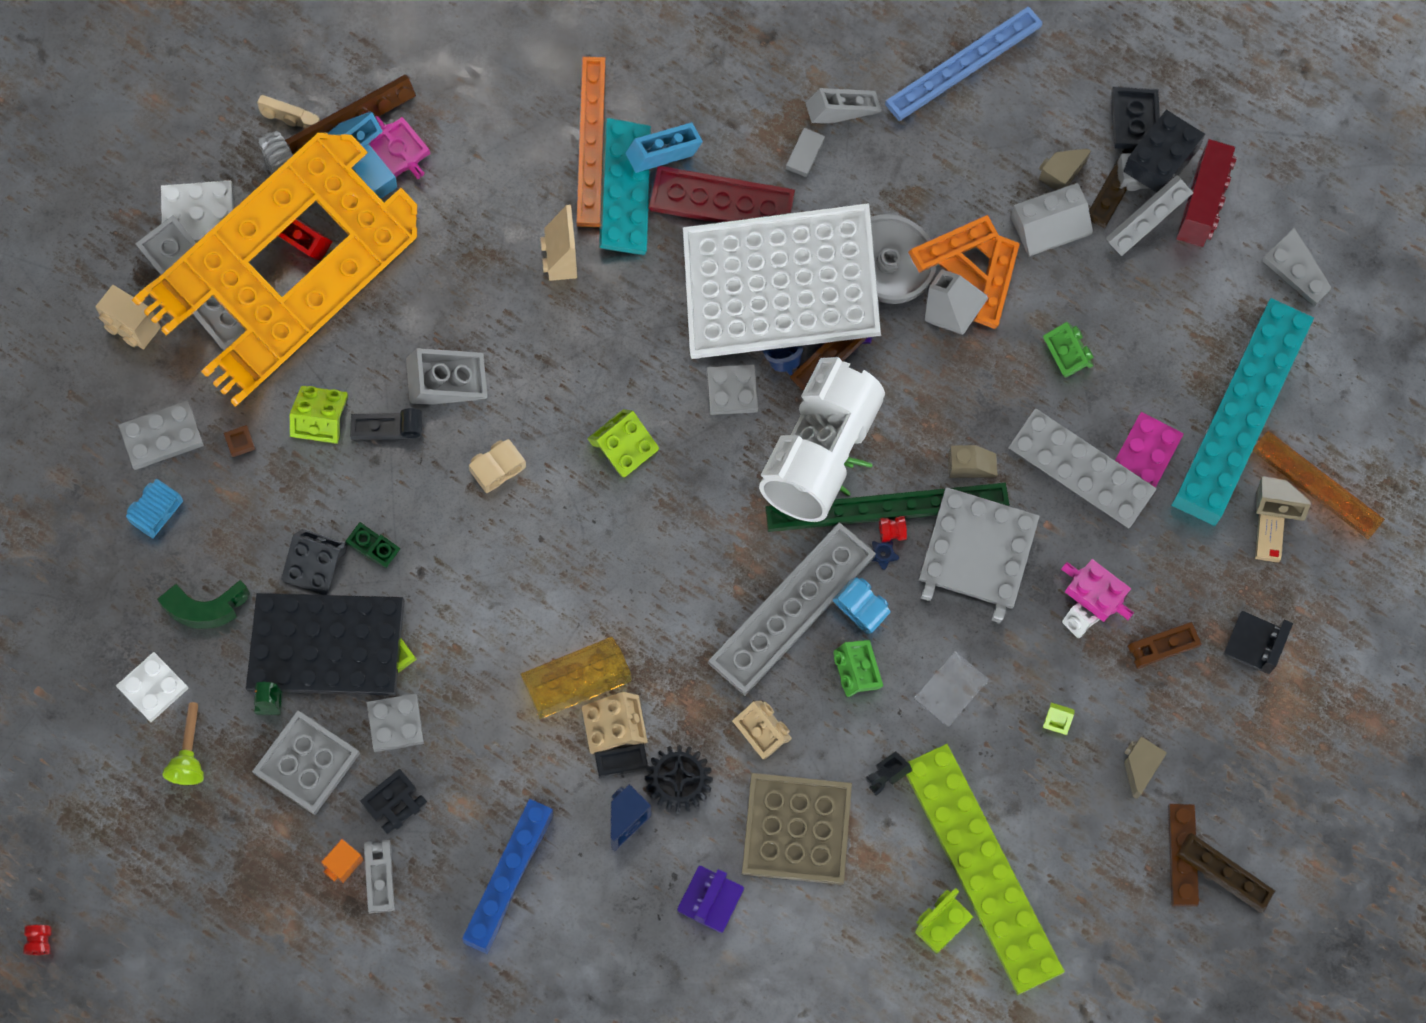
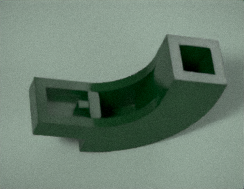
[157,580,250,629]

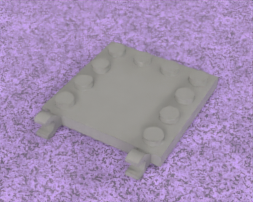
[918,487,1040,623]

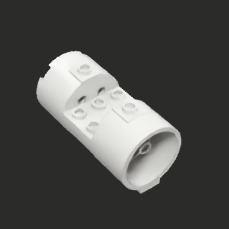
[759,357,885,522]

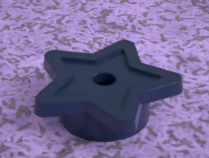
[872,541,899,570]

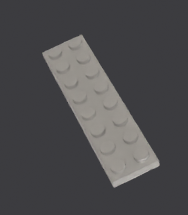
[708,522,876,696]

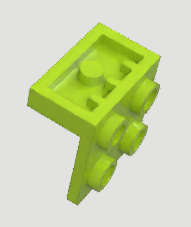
[290,386,348,444]
[587,409,659,477]
[915,888,973,954]

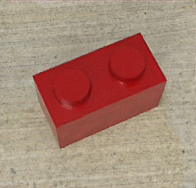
[278,219,333,261]

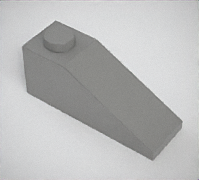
[806,88,882,124]

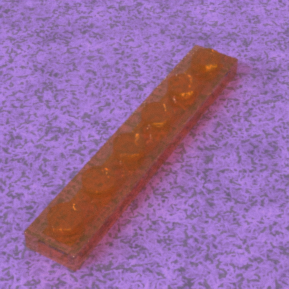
[1253,431,1385,540]

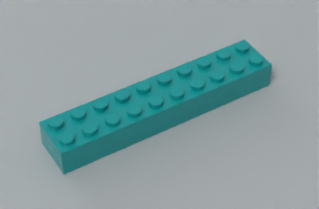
[1171,298,1314,526]

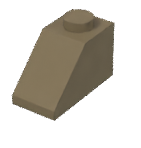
[1039,149,1091,191]
[948,445,998,478]
[1256,476,1311,521]
[1124,736,1167,799]

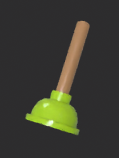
[162,702,204,785]

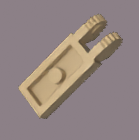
[257,95,320,129]

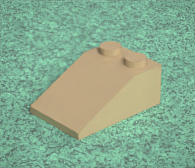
[540,205,577,281]

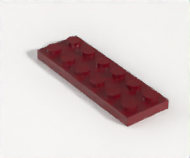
[649,166,795,223]

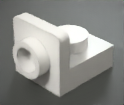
[1062,603,1100,638]

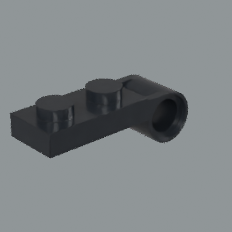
[350,408,422,440]

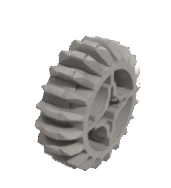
[258,131,293,174]

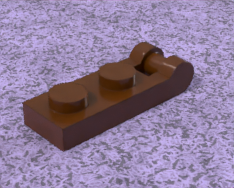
[1127,622,1202,669]

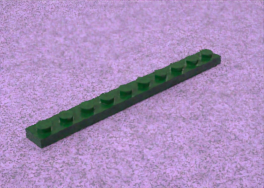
[765,482,1010,532]

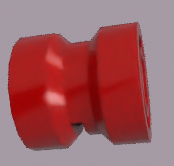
[879,516,907,542]
[23,925,52,955]

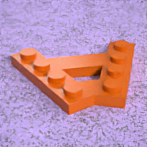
[908,215,1020,329]

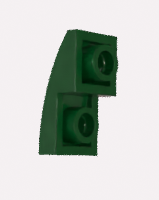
[345,522,401,569]

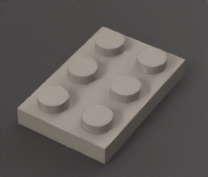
[118,401,204,470]

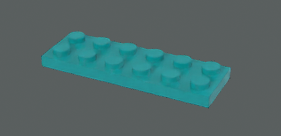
[599,118,651,255]

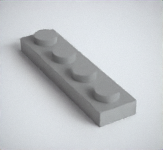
[1105,175,1193,256]

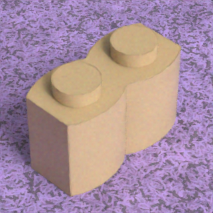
[469,439,526,493]

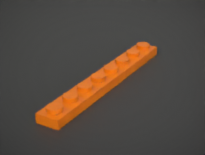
[577,57,606,227]

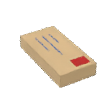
[1255,514,1285,563]

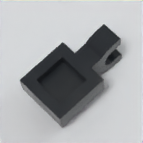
[865,751,912,795]

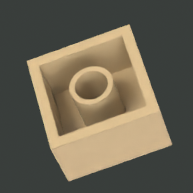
[95,285,161,350]

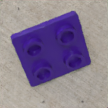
[677,866,744,933]

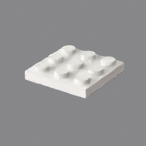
[161,180,234,243]

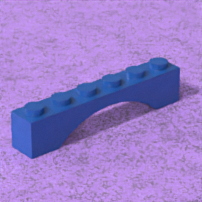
[462,799,554,954]

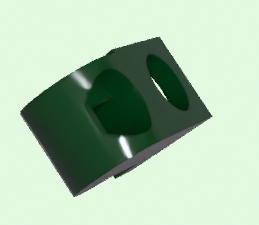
[254,682,283,715]

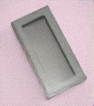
[786,128,825,178]

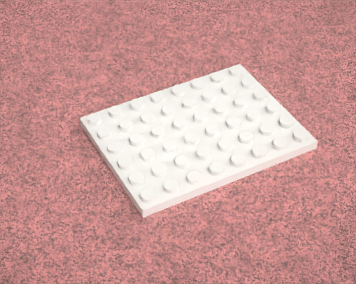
[683,203,881,359]

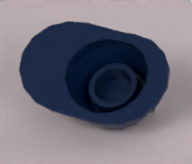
[762,346,803,375]

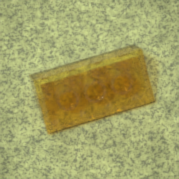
[520,636,631,719]

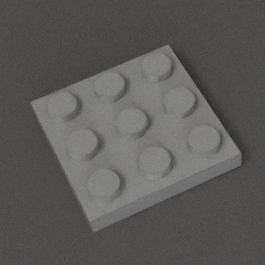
[252,711,360,815]

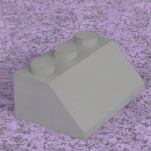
[1010,183,1093,257]

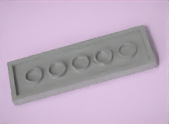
[136,215,246,351]
[1008,408,1157,529]

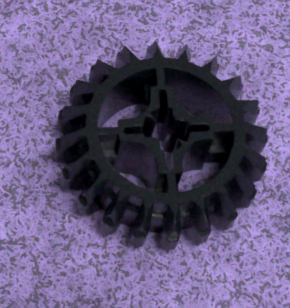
[645,745,713,814]

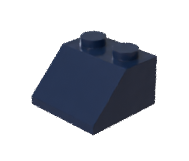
[610,784,651,851]

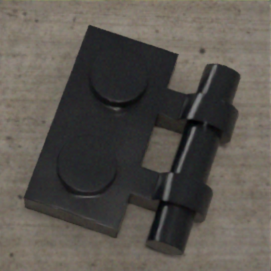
[360,768,427,835]

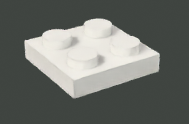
[116,652,189,722]

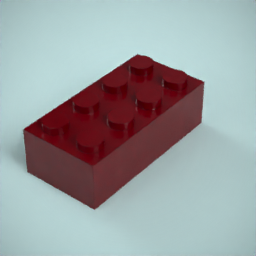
[1176,139,1237,247]

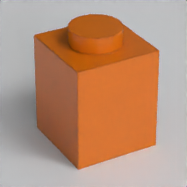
[321,839,364,883]

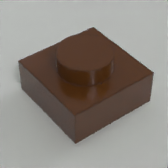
[224,425,255,458]

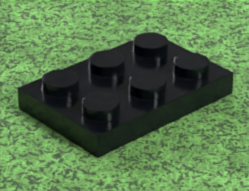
[1111,87,1160,150]

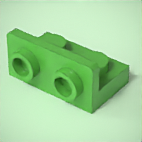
[1043,322,1094,378]
[833,640,883,697]

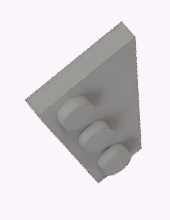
[1262,227,1332,307]

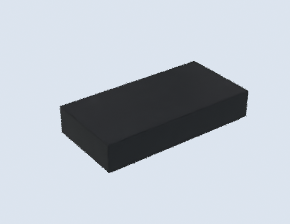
[594,743,648,779]

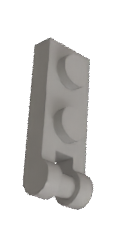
[364,839,395,913]

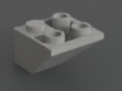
[925,269,988,335]

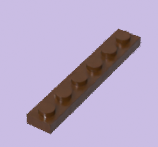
[285,74,416,155]

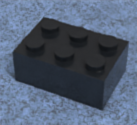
[1123,109,1205,193]

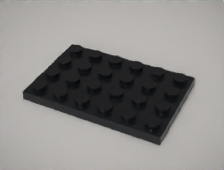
[246,593,405,696]

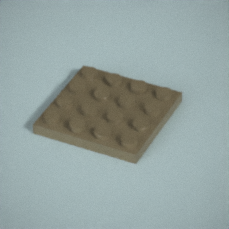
[742,773,852,885]

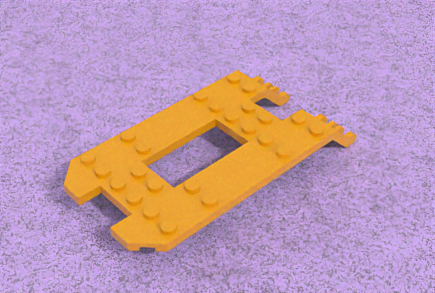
[132,133,417,407]

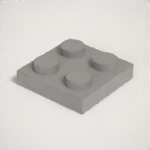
[707,365,758,415]
[367,694,424,752]

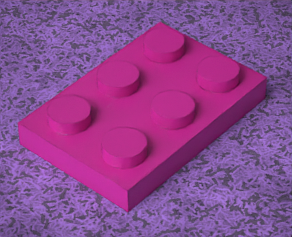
[1115,412,1184,488]

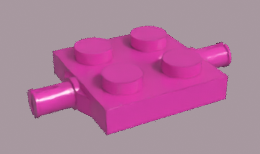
[368,116,430,179]
[1061,559,1134,622]

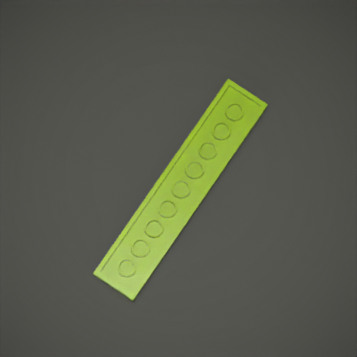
[906,744,1065,995]

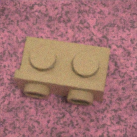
[732,701,792,759]

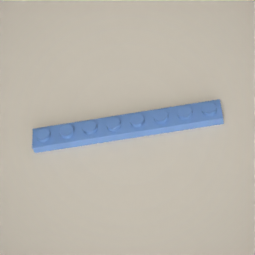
[885,6,1043,121]

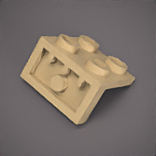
[582,692,648,754]

